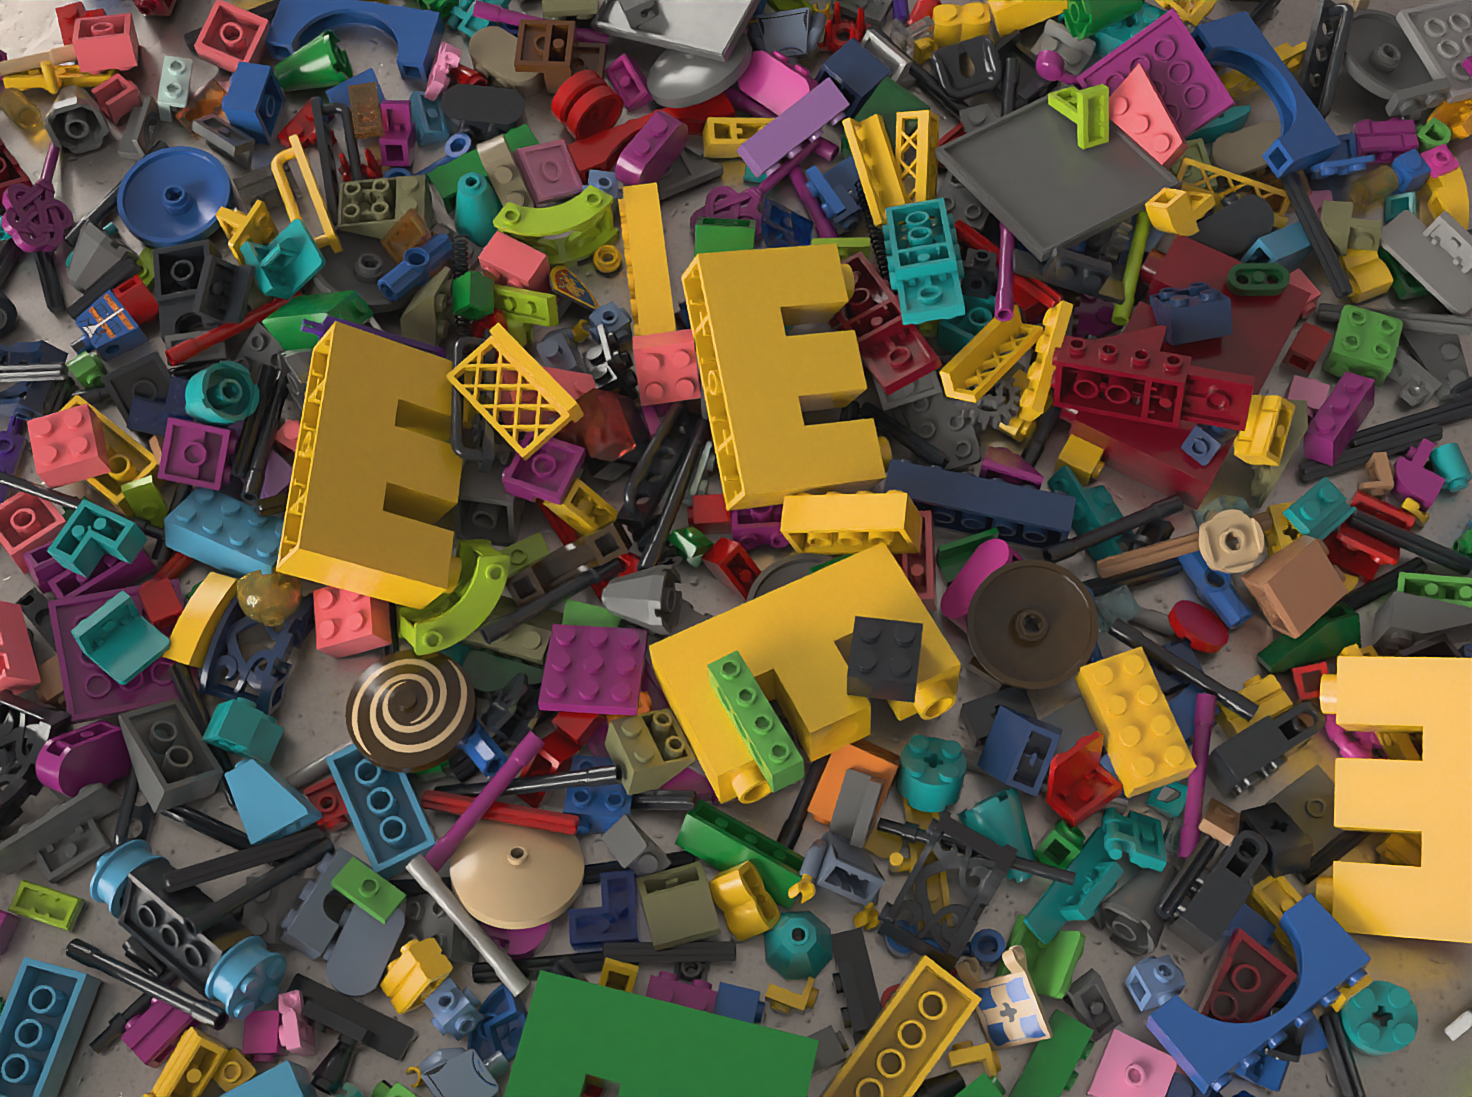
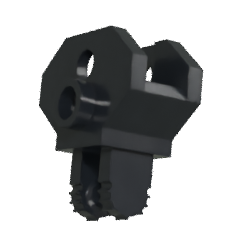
[480,672,543,745]

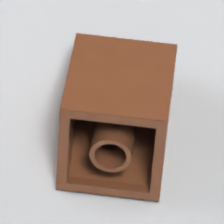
[1240,535,1348,639]

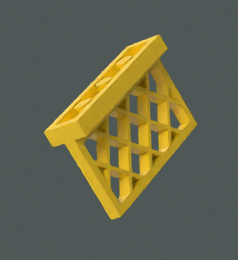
[445,323,584,461]

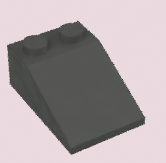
[1371,591,1472,656]
[118,697,224,813]
[242,877,352,951]

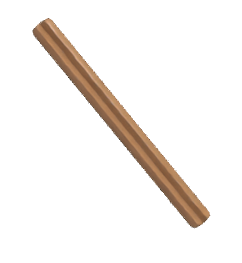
[1096,512,1273,578]

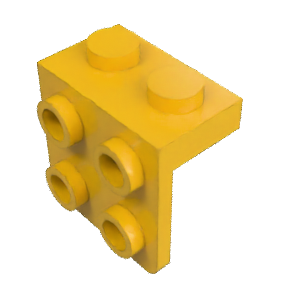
[1155,0,1218,27]

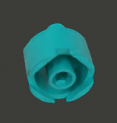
[185,361,259,427]
[896,735,967,812]
[1338,980,1418,1057]

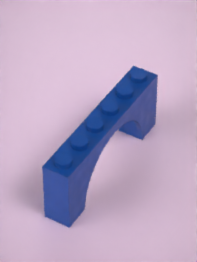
[265,0,445,82]
[1191,11,1342,178]
[1146,893,1371,1094]

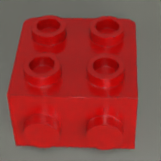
[1336,489,1416,565]
[1046,731,1123,828]

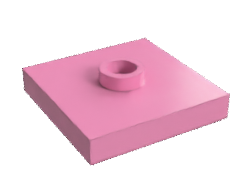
[513,139,583,205]
[1087,1029,1178,1097]

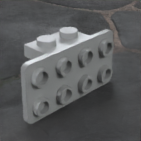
[1379,210,1472,317]

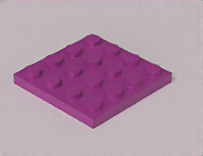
[1076,8,1236,139]
[48,578,202,725]

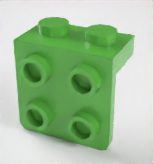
[1322,304,1403,387]
[994,915,1086,999]

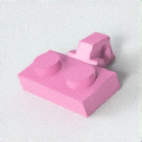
[424,41,462,102]
[278,990,318,1058]

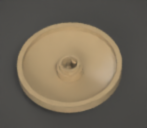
[450,819,585,929]

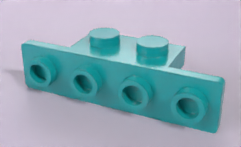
[1047,465,1134,564]
[1024,827,1124,944]

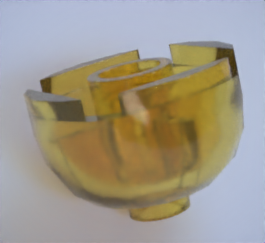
[236,568,302,626]

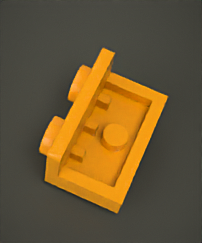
[1427,98,1472,140]

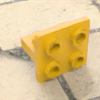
[215,200,278,266]

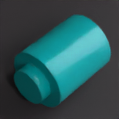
[1428,443,1472,492]

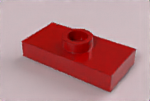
[1322,531,1380,583]

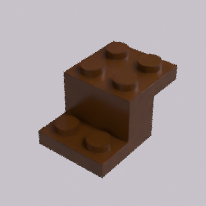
[514,19,607,93]

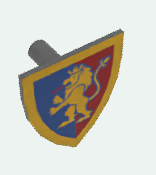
[548,266,599,320]

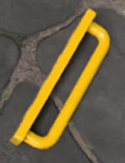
[271,134,343,254]

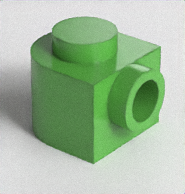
[1415,117,1451,154]
[65,350,105,389]

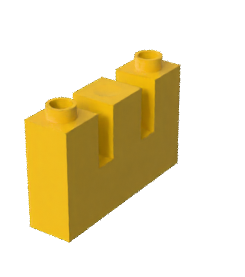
[681,243,892,511]
[276,321,478,610]
[649,542,961,804]
[1316,656,1472,943]

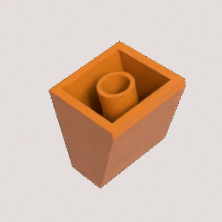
[807,739,900,836]

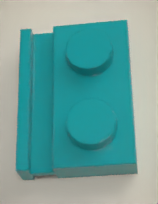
[1282,476,1357,540]

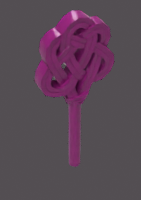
[690,139,820,248]
[1,140,74,253]

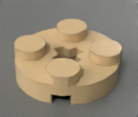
[1199,509,1264,574]

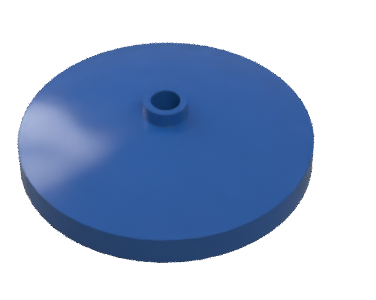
[117,146,233,248]

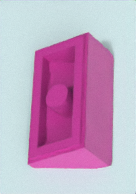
[605,53,653,112]

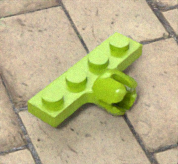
[494,284,559,348]

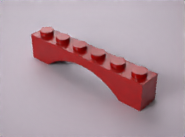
[567,91,735,185]

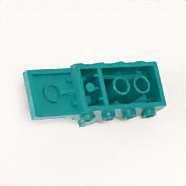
[882,198,966,325]

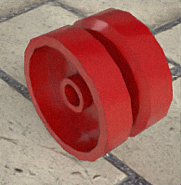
[551,69,624,140]

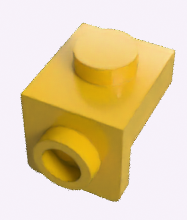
[765,976,819,1015]
[946,1040,1001,1079]
[212,1047,258,1092]

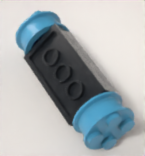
[90,839,287,1020]

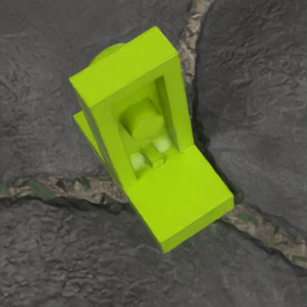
[1048,84,1109,150]

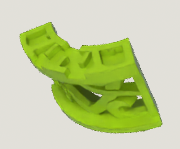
[493,185,620,268]
[396,539,510,655]

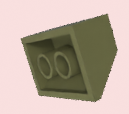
[457,595,564,668]

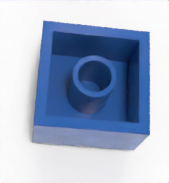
[222,61,286,145]

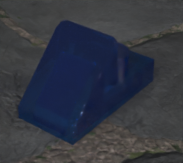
[760,198,814,246]

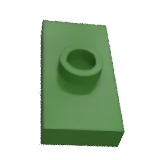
[331,856,406,925]

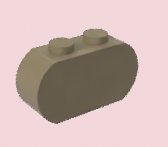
[468,26,546,99]
[1209,120,1281,189]
[476,134,538,208]

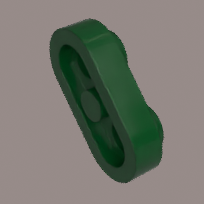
[1226,263,1290,296]

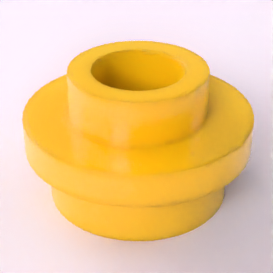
[593,245,622,273]

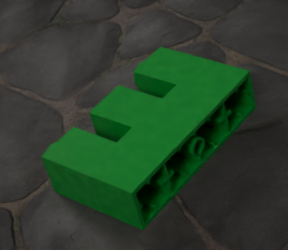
[504,970,819,1097]

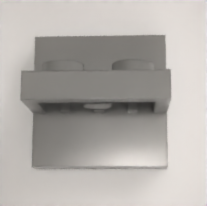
[861,29,916,89]

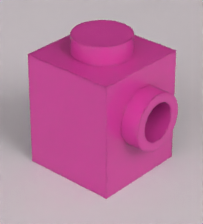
[242,1010,286,1063]

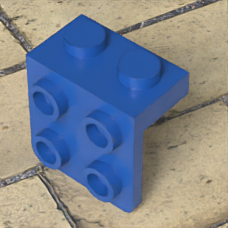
[1299,133,1375,180]
[805,155,868,220]
[563,755,633,835]

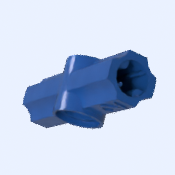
[377,233,455,302]
[1178,550,1254,630]
[461,718,508,777]

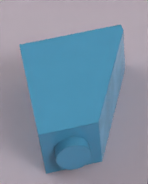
[1240,221,1313,270]
[225,758,323,846]

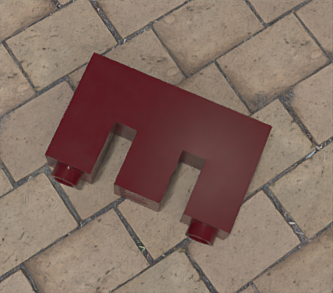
[1059,234,1311,510]

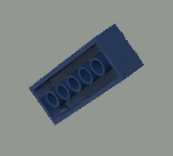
[883,459,1076,551]

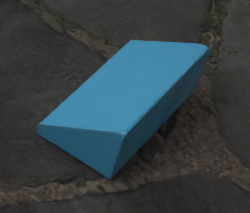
[409,91,451,147]

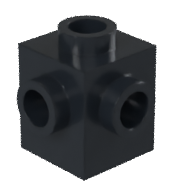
[960,248,999,300]

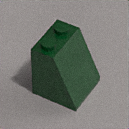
[841,76,931,161]

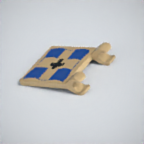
[956,945,1053,1051]

